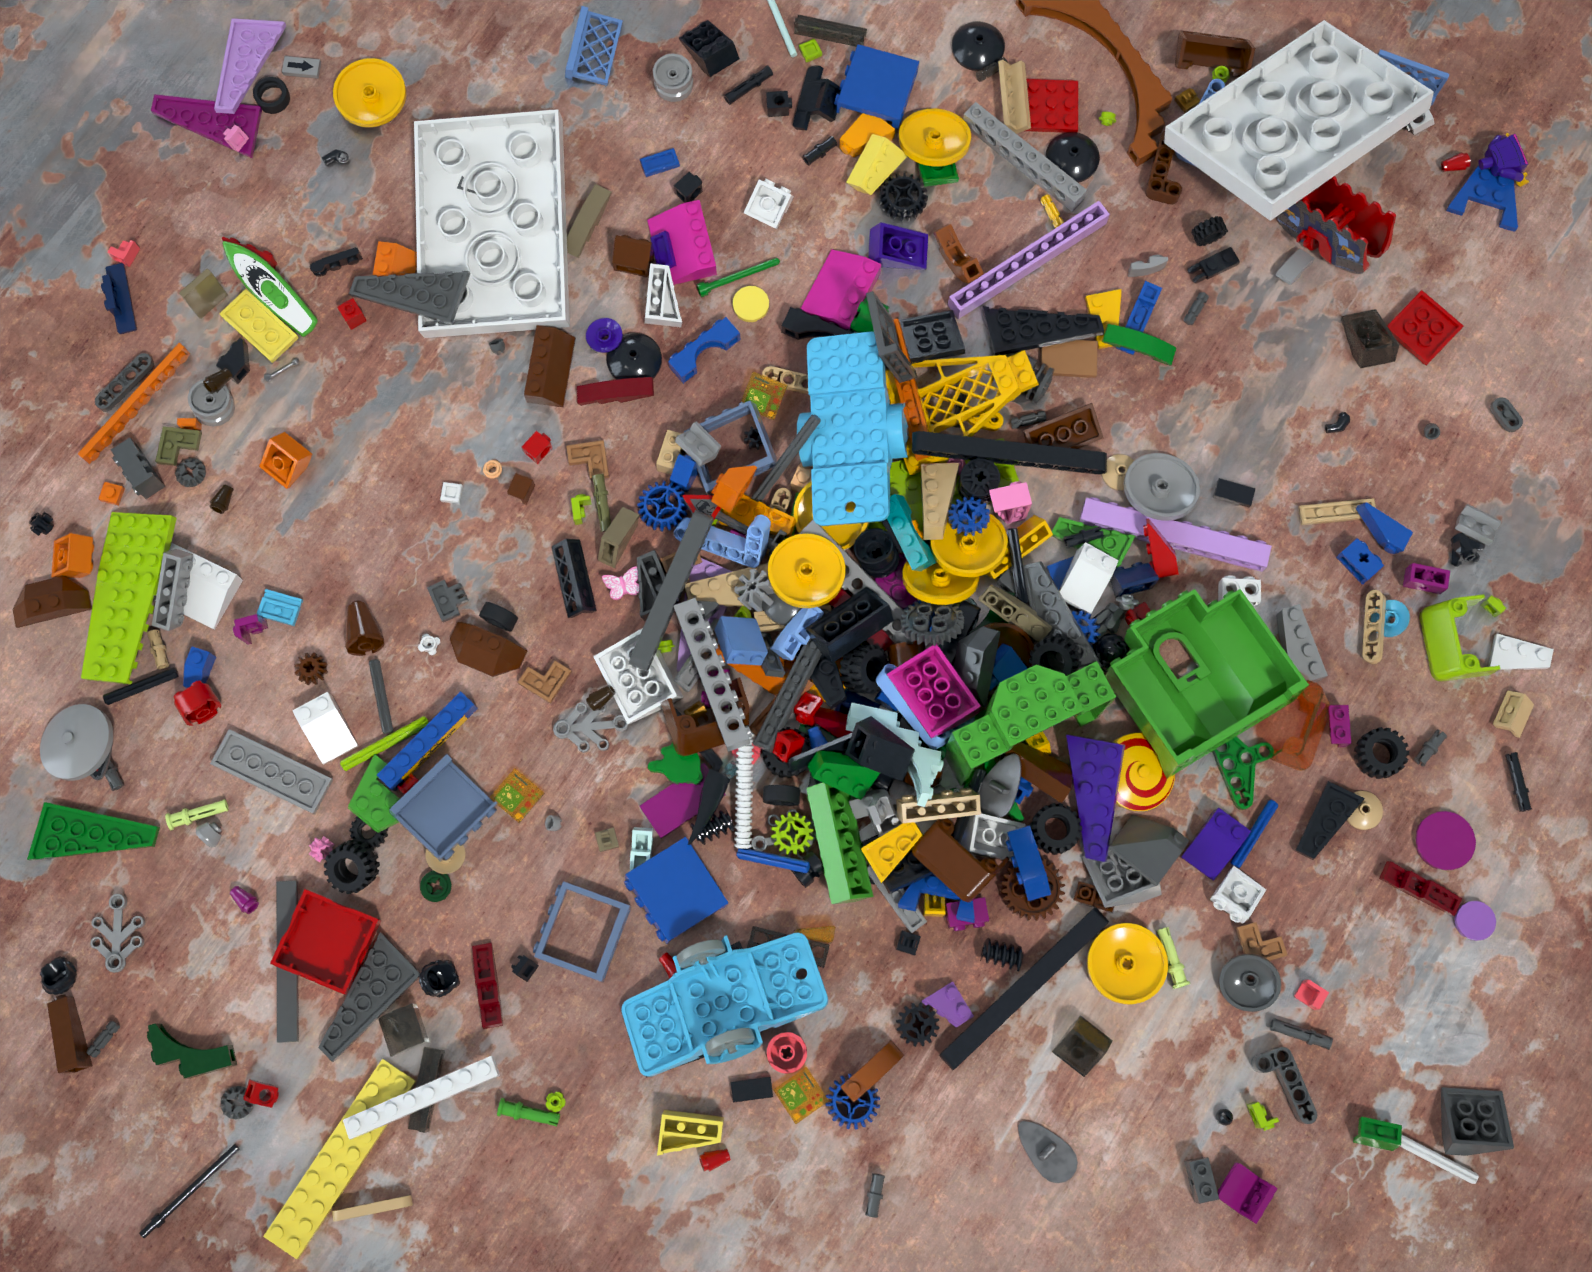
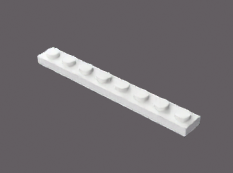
[343,1056,500,1139]

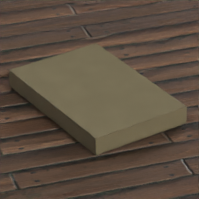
[179,268,228,319]

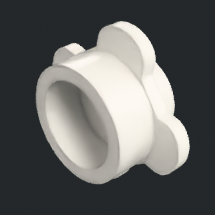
[1116,594,1139,610]
[418,634,441,655]

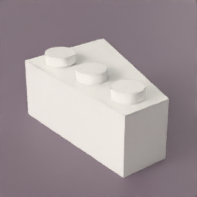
[645,264,682,327]

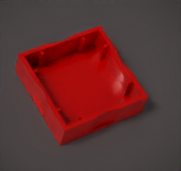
[270,889,381,995]

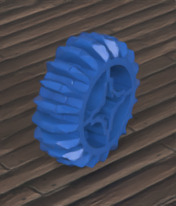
[637,481,689,532]
[826,1073,880,1130]

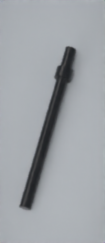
[139,1144,240,1238]

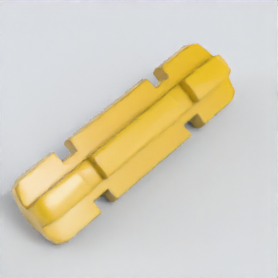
[1040,194,1064,228]

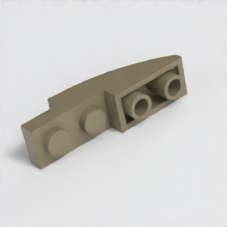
[978,585,1052,642]

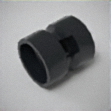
[791,851,824,888]

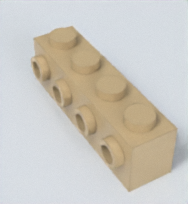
[896,788,981,823]

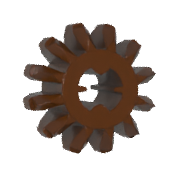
[294,652,328,685]

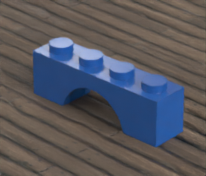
[668,317,741,384]

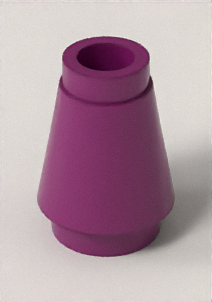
[230,886,259,914]

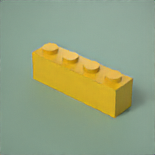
[985,515,1053,579]

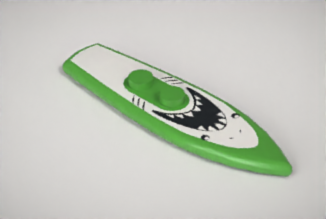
[222,241,318,337]

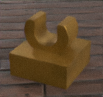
[1175,88,1200,113]
[683,701,708,726]

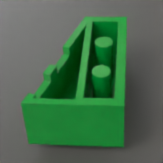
[808,750,880,800]

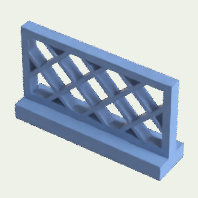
[565,6,623,86]
[1377,49,1450,106]

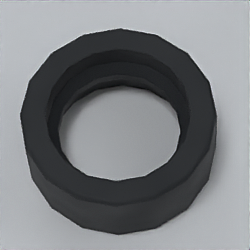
[253,77,290,114]
[479,602,518,632]
[763,785,801,806]

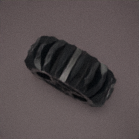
[879,173,928,222]

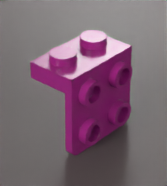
[1217,1162,1278,1224]

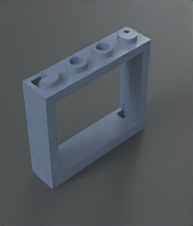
[684,400,777,495]
[533,881,631,982]

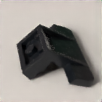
[793,66,841,131]
[788,733,852,785]

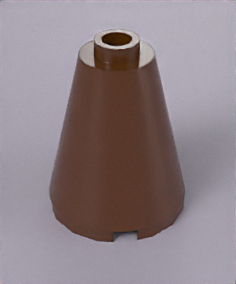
[345,600,384,656]

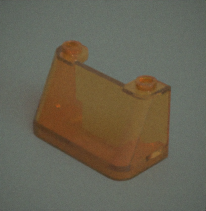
[1270,680,1331,771]

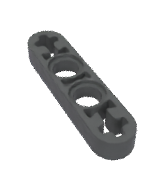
[95,353,154,412]

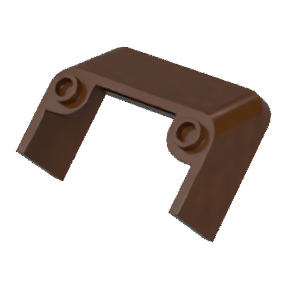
[1175,31,1256,77]
[661,677,750,756]
[912,818,1009,902]

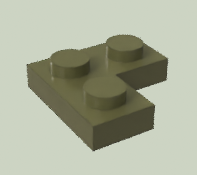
[155,426,202,466]

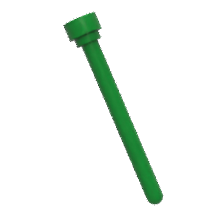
[696,258,780,298]

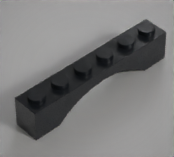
[781,307,887,369]

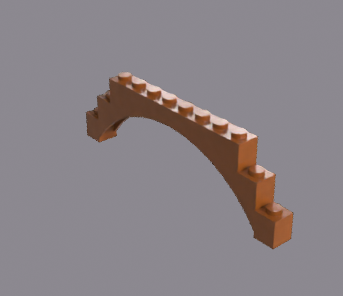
[1015,0,1172,167]

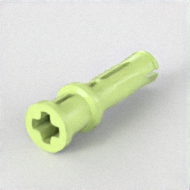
[165,799,229,830]
[1156,927,1190,989]

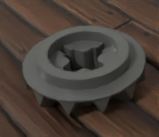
[175,457,206,487]
[220,1086,253,1119]

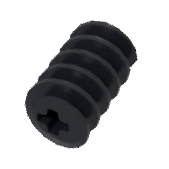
[690,810,735,845]
[980,938,1024,972]

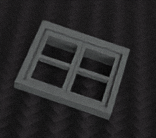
[866,291,918,383]

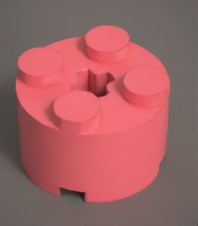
[767,1032,807,1074]

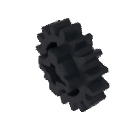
[896,1003,940,1047]

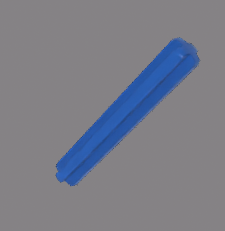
[1231,800,1278,868]
[736,848,810,873]

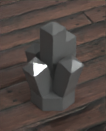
[1092,603,1125,639]

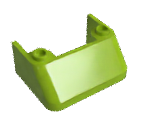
[1419,594,1500,682]

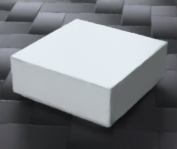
[440,482,463,504]

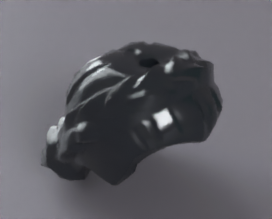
[1092,633,1129,672]
[40,956,77,995]
[419,960,460,998]

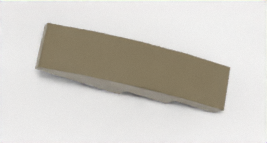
[567,184,612,258]

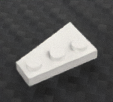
[1488,634,1554,670]

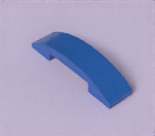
[1116,281,1162,355]

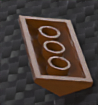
[1023,403,1104,449]

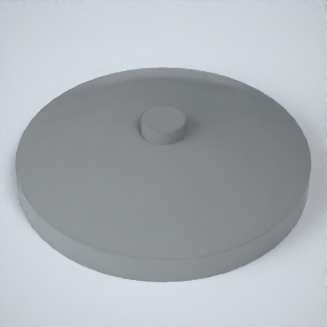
[1124,453,1200,521]
[40,704,113,781]

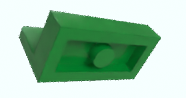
[1353,1116,1402,1151]

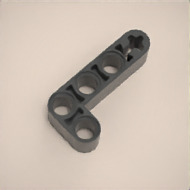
[1251,1047,1317,1124]

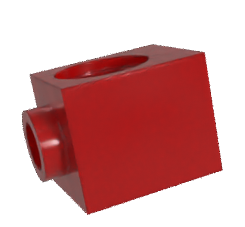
[337,298,367,330]
[521,431,552,464]
[772,729,805,762]
[243,1079,279,1108]

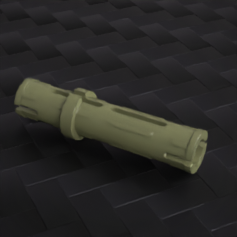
[592,474,611,532]

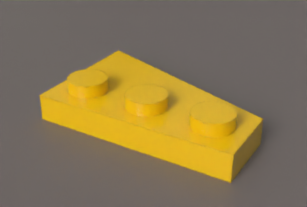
[1085,289,1122,349]
[861,822,922,884]

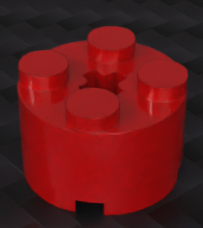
[174,681,221,726]

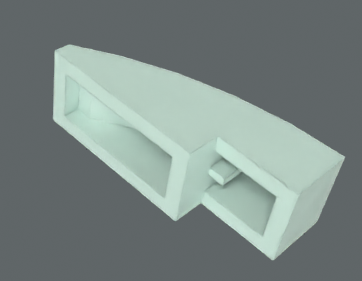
[630,827,654,871]

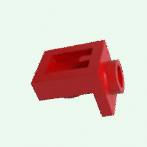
[1125,602,1151,627]
[793,692,823,726]

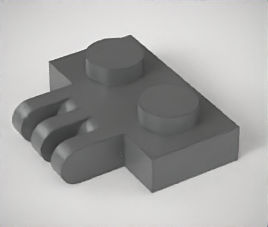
[427,580,469,623]

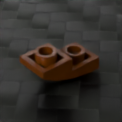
[1073,881,1115,913]

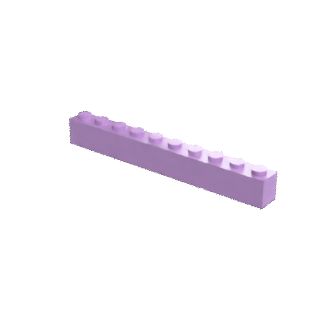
[948,201,1110,319]
[1079,497,1272,572]

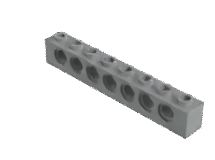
[963,102,1087,212]
[799,520,911,643]
[674,598,752,752]

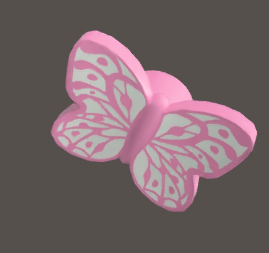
[602,566,639,600]

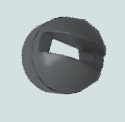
[489,339,505,354]
[1424,423,1440,440]

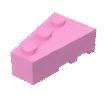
[989,481,1032,524]

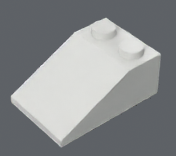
[1059,542,1118,613]
[292,692,358,765]
[960,814,1025,862]

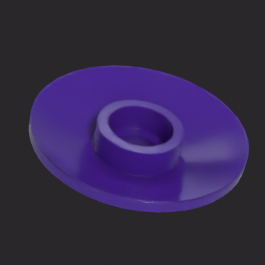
[586,318,623,353]

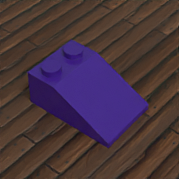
[868,222,928,270]
[1181,808,1251,881]

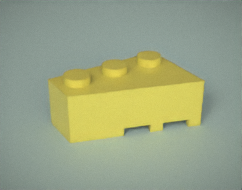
[846,134,907,195]
[657,1110,724,1156]

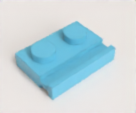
[257,589,303,626]

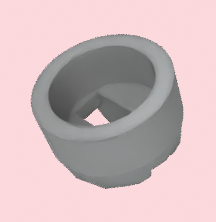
[545,815,562,831]

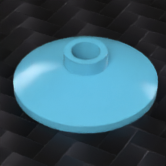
[1371,600,1410,637]

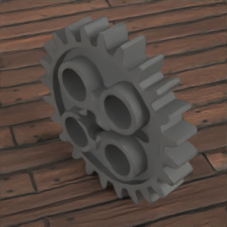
[900,601,964,646]

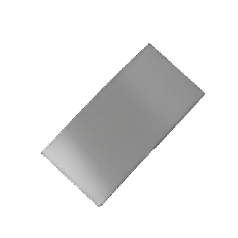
[1276,248,1315,285]
[1128,255,1168,277]

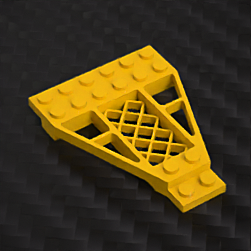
[885,350,1039,475]

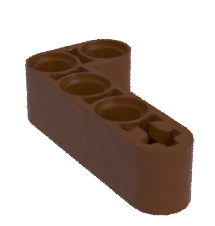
[1145,130,1182,205]

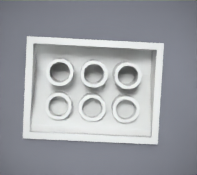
[153,543,243,630]
[593,628,683,724]

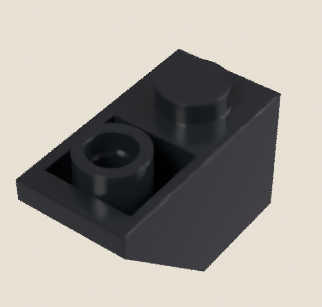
[216,338,250,384]

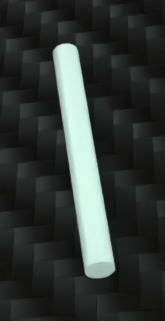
[767,0,797,57]

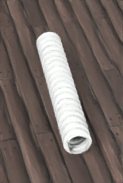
[734,732,754,848]

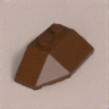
[13,576,92,628]
[450,622,528,677]

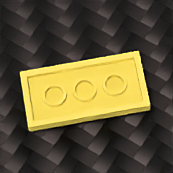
[219,289,299,363]

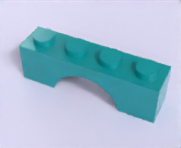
[887,494,936,571]

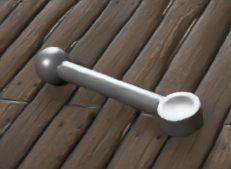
[264,358,299,382]

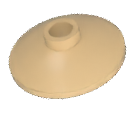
[1102,454,1134,491]
[1347,791,1383,830]
[425,844,466,874]

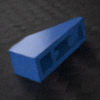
[1356,502,1413,554]

